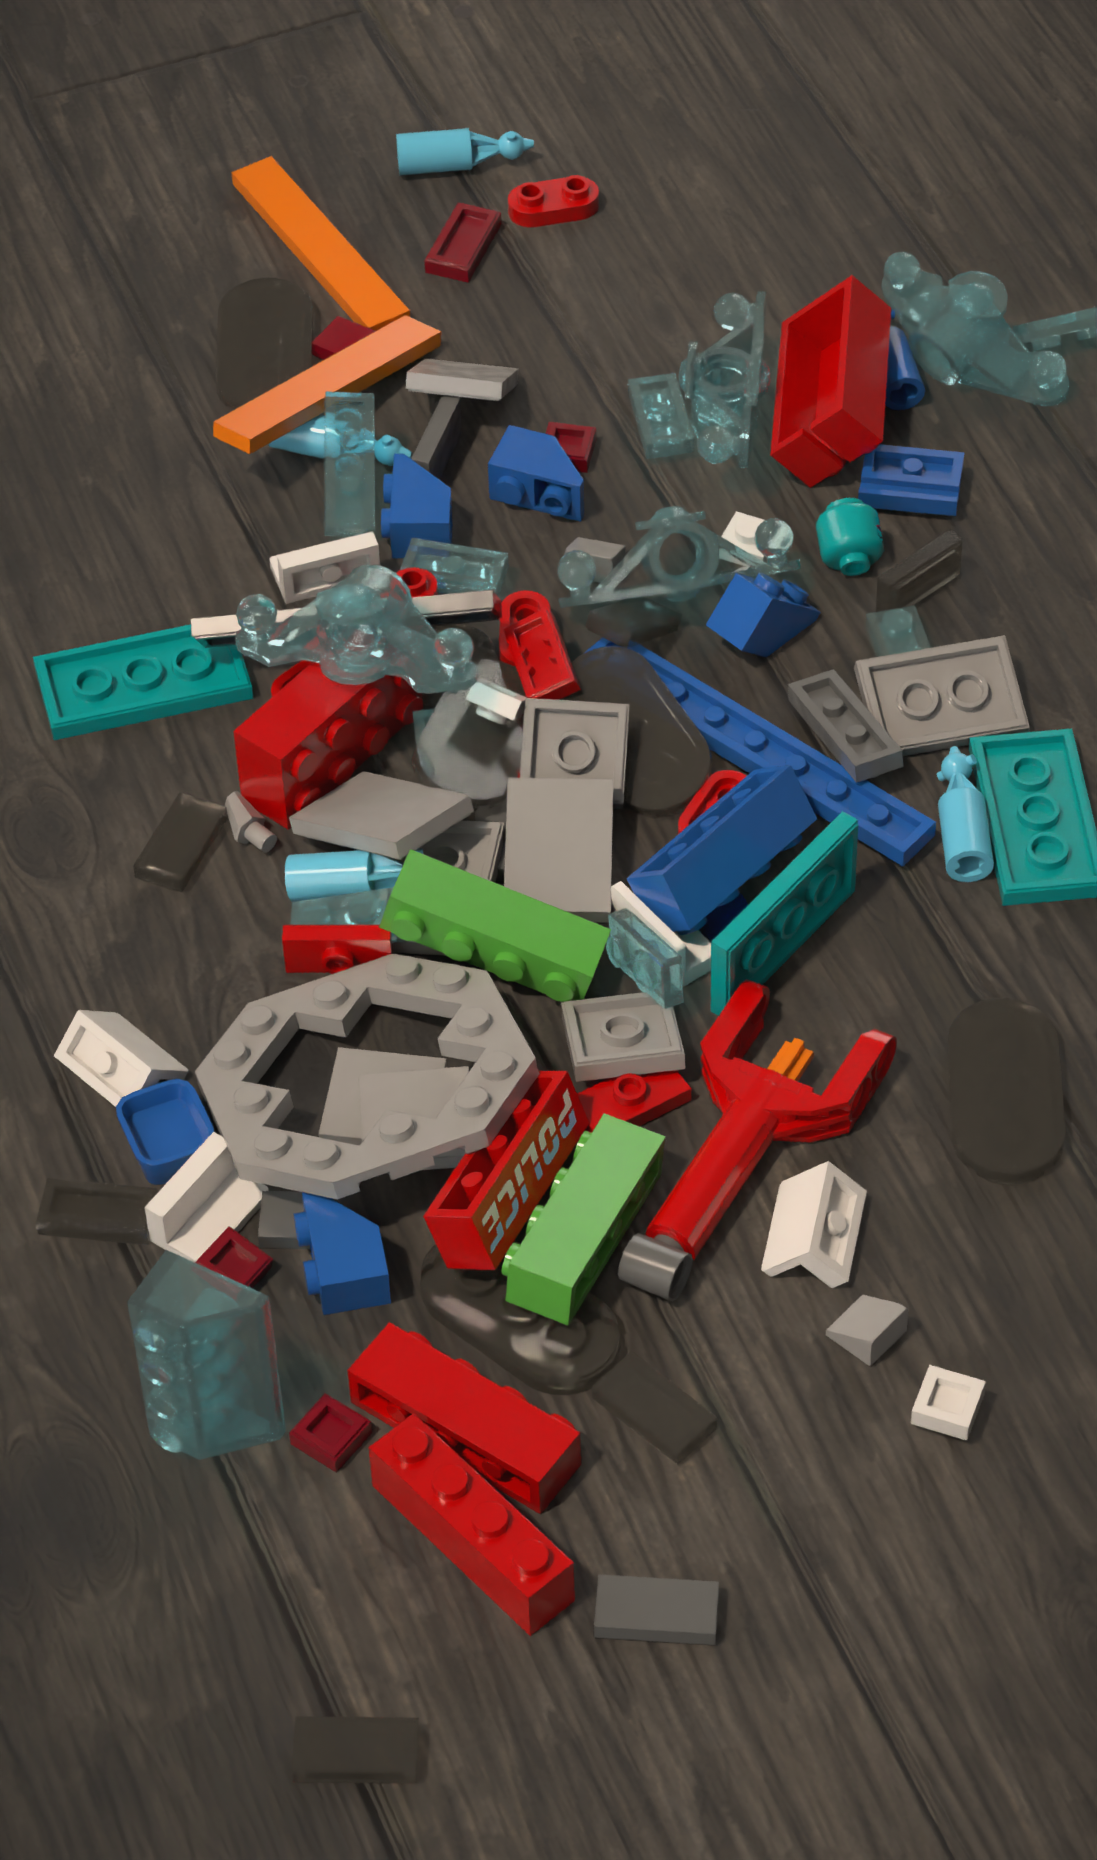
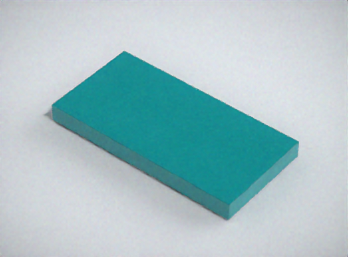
[33,624,253,740]
[969,728,1097,906]
[711,811,858,1016]

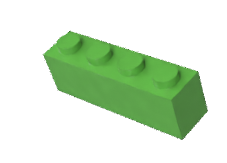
[379,849,611,1002]
[502,1113,666,1325]

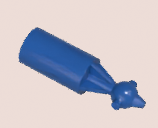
[885,310,925,410]

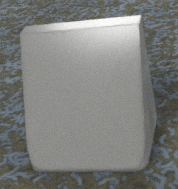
[564,537,626,585]
[826,1295,908,1366]

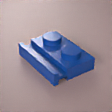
[858,444,964,516]

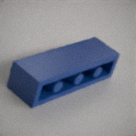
[626,765,817,935]

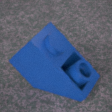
[488,425,584,522]
[381,454,453,558]
[706,572,821,657]
[293,1192,391,1315]

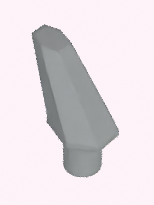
[225,791,277,853]

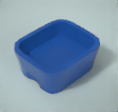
[116,1079,214,1185]

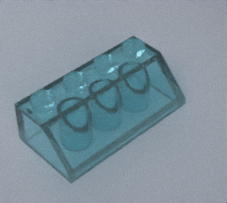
[127,1250,286,1460]

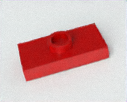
[503,607,581,700]
[282,925,393,974]
[577,1070,691,1133]

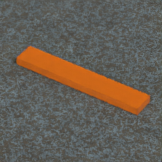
[232,156,410,331]
[213,315,441,454]

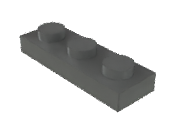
[788,669,903,783]

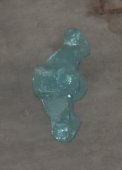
[881,251,1069,406]
[678,291,771,469]
[557,506,801,608]
[235,565,478,693]

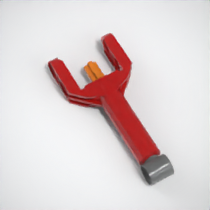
[618,979,897,1302]

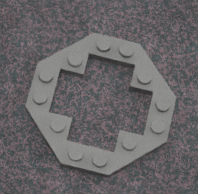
[195,954,539,1199]

